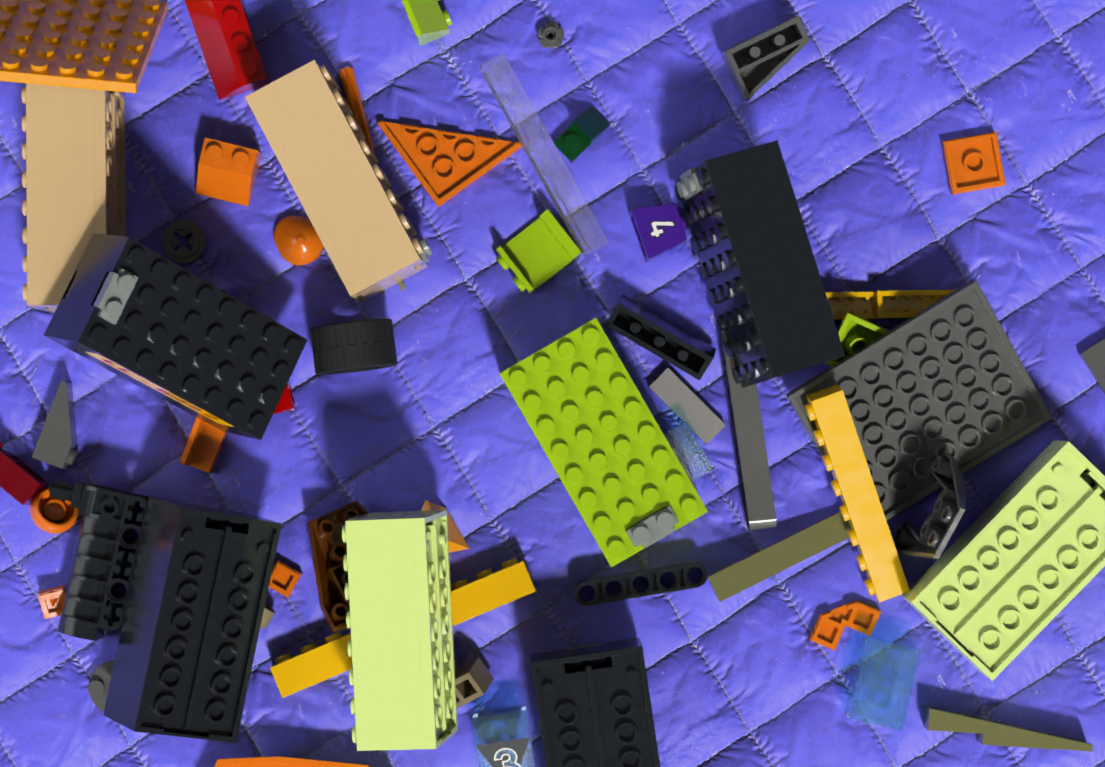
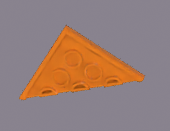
[377,120,523,208]

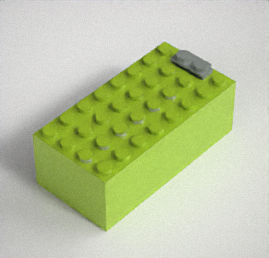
[499,318,708,567]

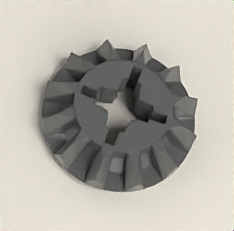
[162,220,205,263]

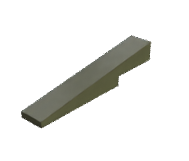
[707,511,851,602]
[924,705,1093,752]

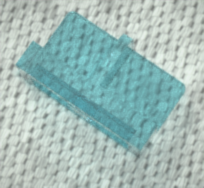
[664,422,714,482]

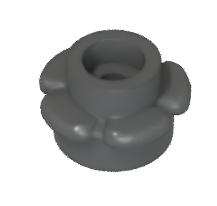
[538,22,564,49]

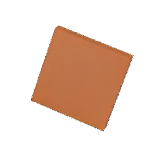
[942,132,1006,195]

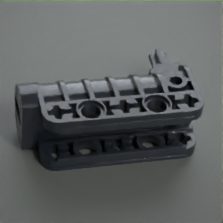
[49,481,149,641]

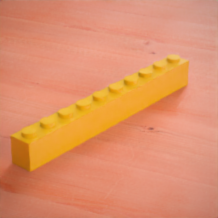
[270,558,536,698]

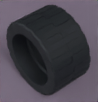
[310,318,398,375]

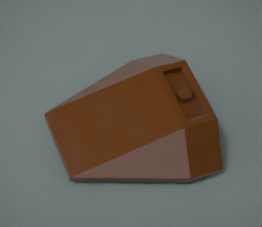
[307,501,369,632]

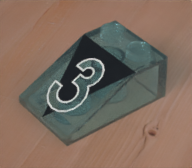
[472,707,535,767]

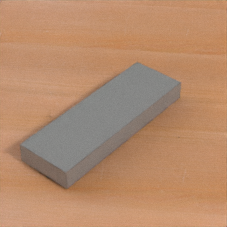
[649,368,726,444]

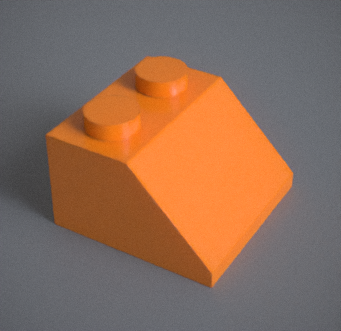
[196,137,262,207]

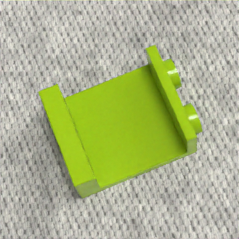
[496,209,581,294]

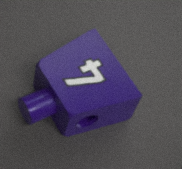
[629,203,690,262]

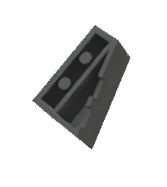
[720,16,810,101]

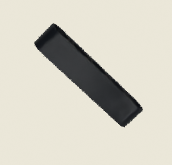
[574,562,707,606]

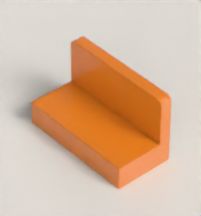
[180,417,227,473]

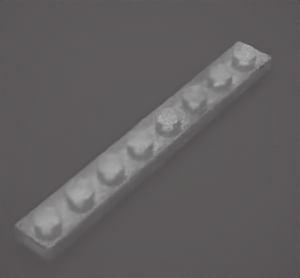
[478,53,609,257]

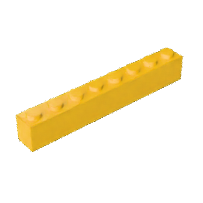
[805,384,910,602]

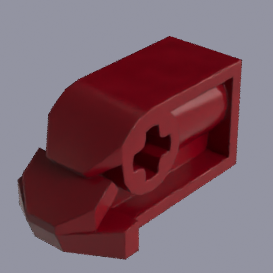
[0,440,49,505]

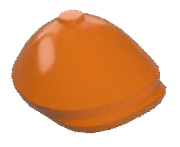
[273,215,324,266]
[30,482,80,534]

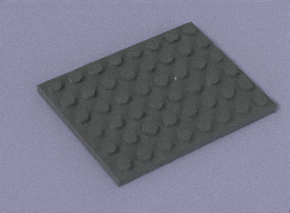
[786,279,1052,521]

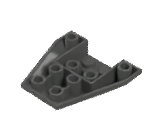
[894,450,967,559]

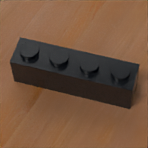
[605,294,716,380]

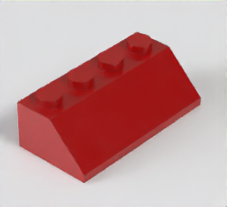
[185,0,271,100]

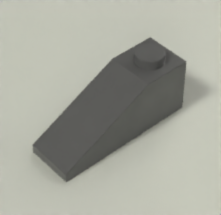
[32,380,78,469]

